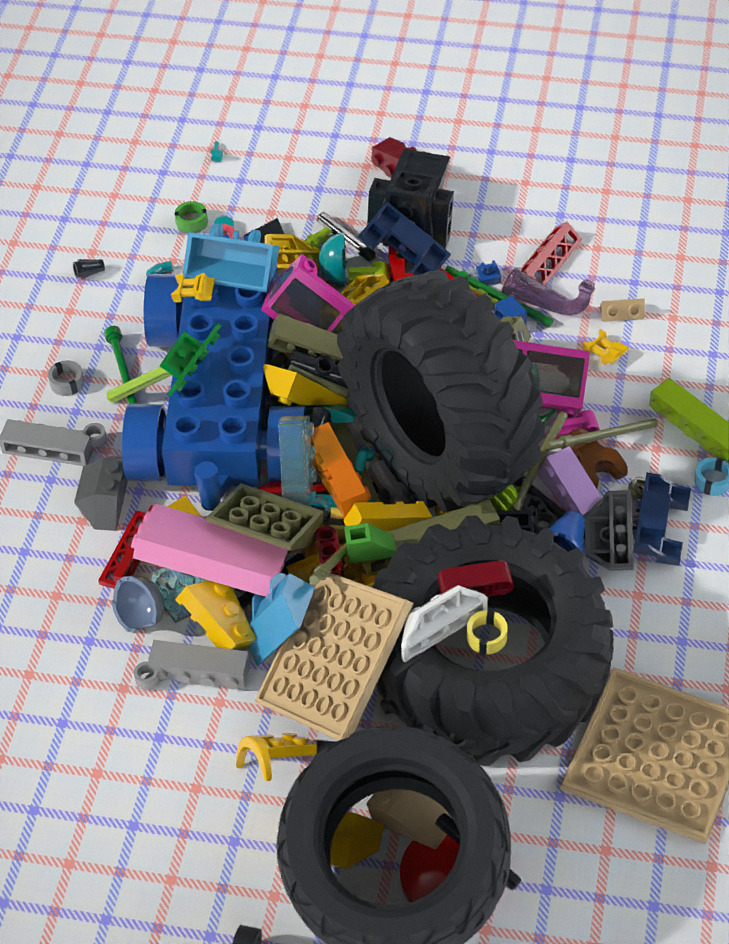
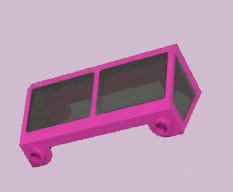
[261,254,355,335]
[513,340,589,418]

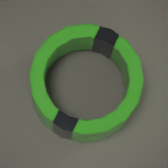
[174,201,208,234]

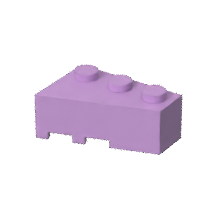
[537,446,602,519]

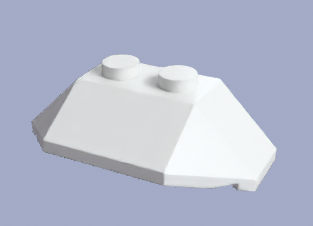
[401,586,488,662]

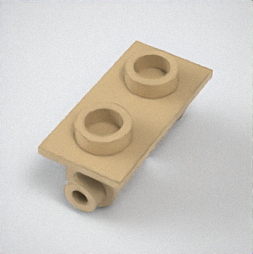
[600,298,645,321]

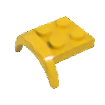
[236,733,317,781]

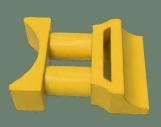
[171,273,215,302]
[582,329,629,365]

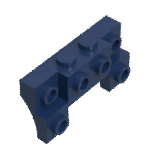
[358,202,451,275]
[632,472,691,566]

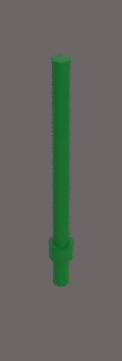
[445,265,554,327]

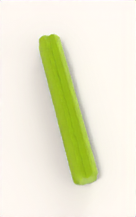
[107,367,172,403]

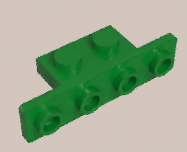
[159,323,221,396]

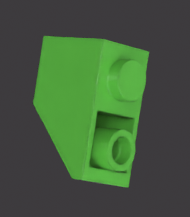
[344,523,396,564]

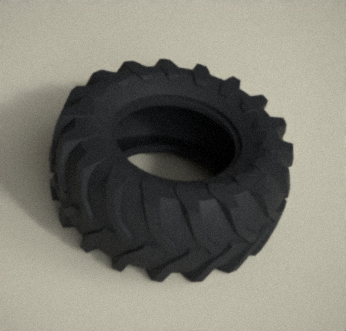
[337,270,545,512]
[372,515,614,767]

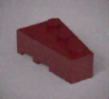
[371,137,425,178]

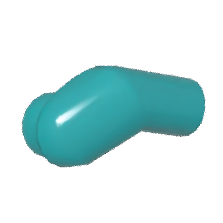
[146,261,173,276]
[353,447,375,474]

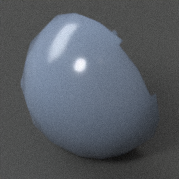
[111,575,165,632]

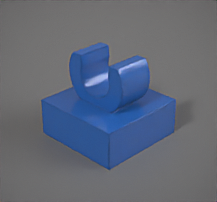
[476,260,502,285]

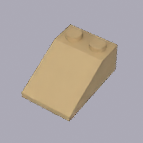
[366,790,452,850]

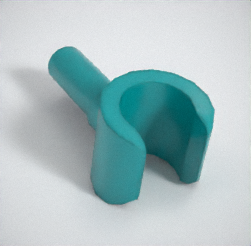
[210,141,223,162]

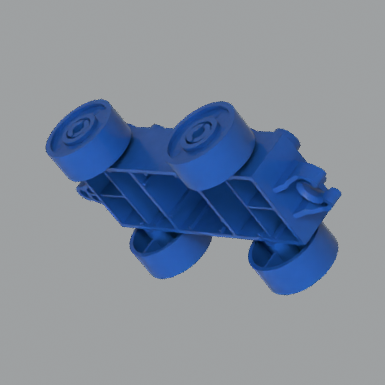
[122,235,319,511]

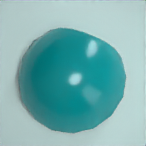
[318,233,348,287]

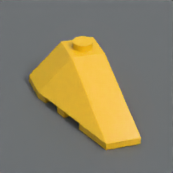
[263,364,348,406]

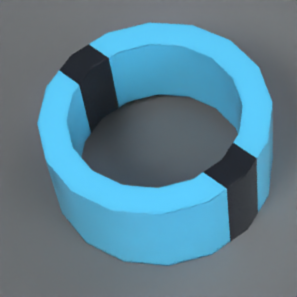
[695,457,729,496]

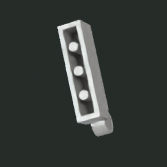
[0,419,107,466]
[134,640,250,690]

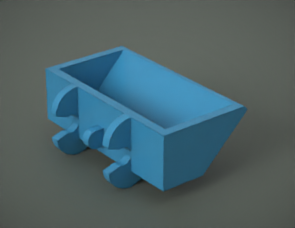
[183,224,279,292]
[247,573,315,666]

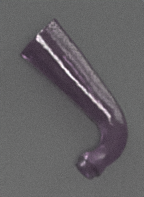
[501,267,595,315]

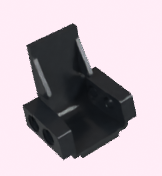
[367,149,454,249]

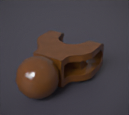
[568,428,628,489]

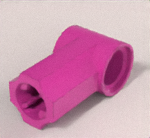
[553,410,600,439]

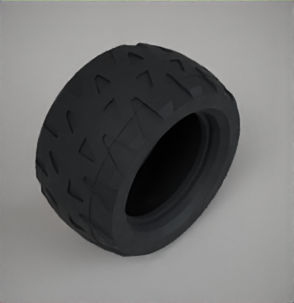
[276,726,511,944]

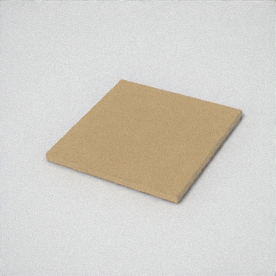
[255,573,413,741]
[560,667,729,844]

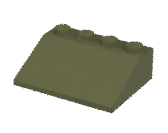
[206,483,324,551]

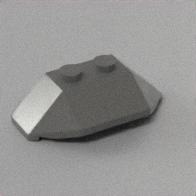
[74,456,128,531]
[585,490,634,570]

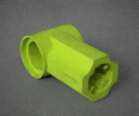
[349,261,390,283]

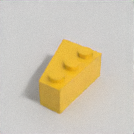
[319,274,389,334]
[343,501,432,532]
[175,580,256,651]

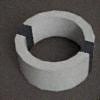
[48,360,84,396]

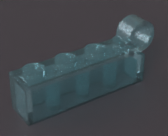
[278,416,331,520]

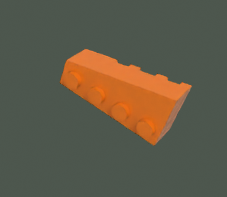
[303,422,371,519]

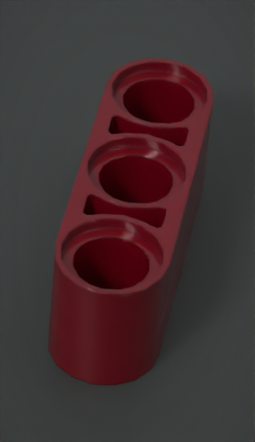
[315,526,345,578]
[437,561,514,597]

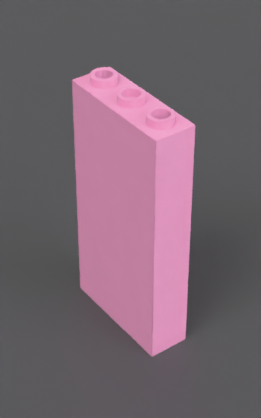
[131,504,289,597]

